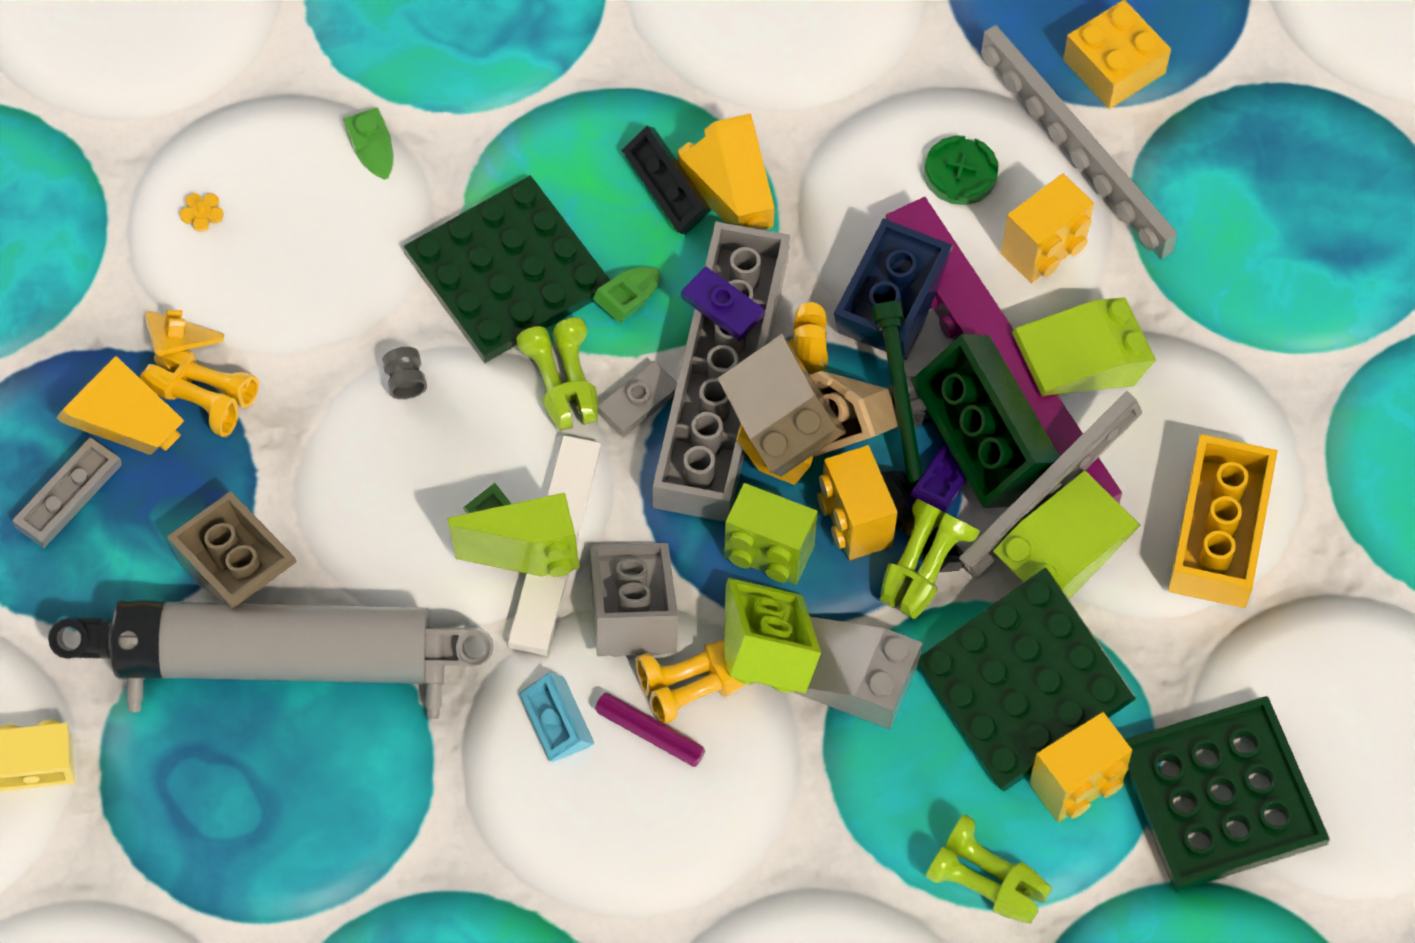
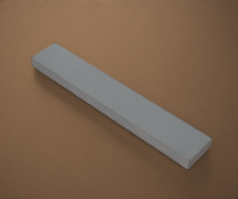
[959,391,1142,578]

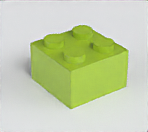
[724,483,818,585]

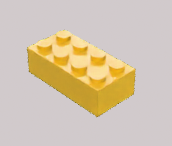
[1168,434,1278,609]

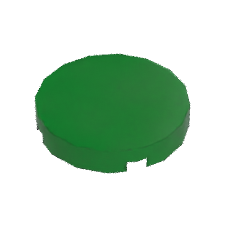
[924,135,998,205]

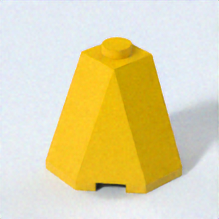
[678,113,775,230]
[56,356,184,455]

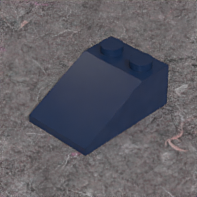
[833,218,953,360]

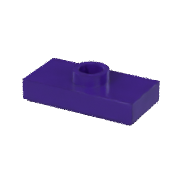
[681,266,765,341]
[910,443,968,513]

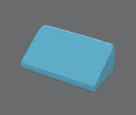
[519,672,595,762]

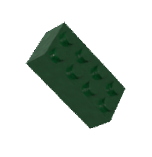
[911,334,1060,508]

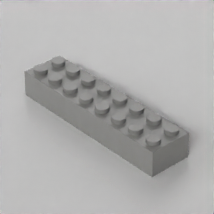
[653,222,790,522]

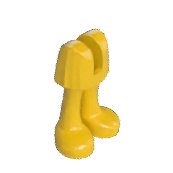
[788,302,828,375]
[140,350,259,437]
[636,640,746,724]

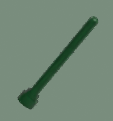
[871,301,922,487]

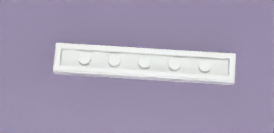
[508,435,601,656]

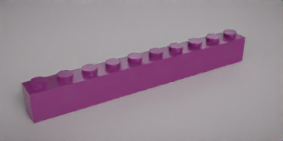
[885,196,1122,504]

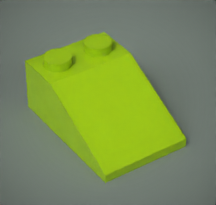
[1012,297,1156,396]
[993,470,1141,600]
[447,492,580,577]
[724,578,821,694]

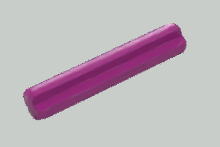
[595,693,705,767]

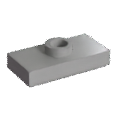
[598,361,677,437]

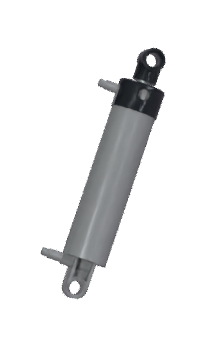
[48,599,494,719]

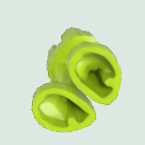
[516,317,598,431]
[879,499,980,619]
[926,814,1052,924]

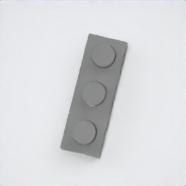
[12,437,122,548]

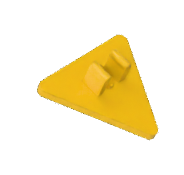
[145,309,224,355]

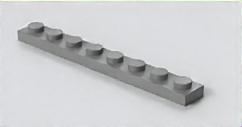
[981,25,1178,259]

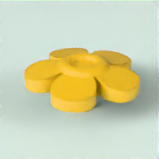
[180,193,224,231]

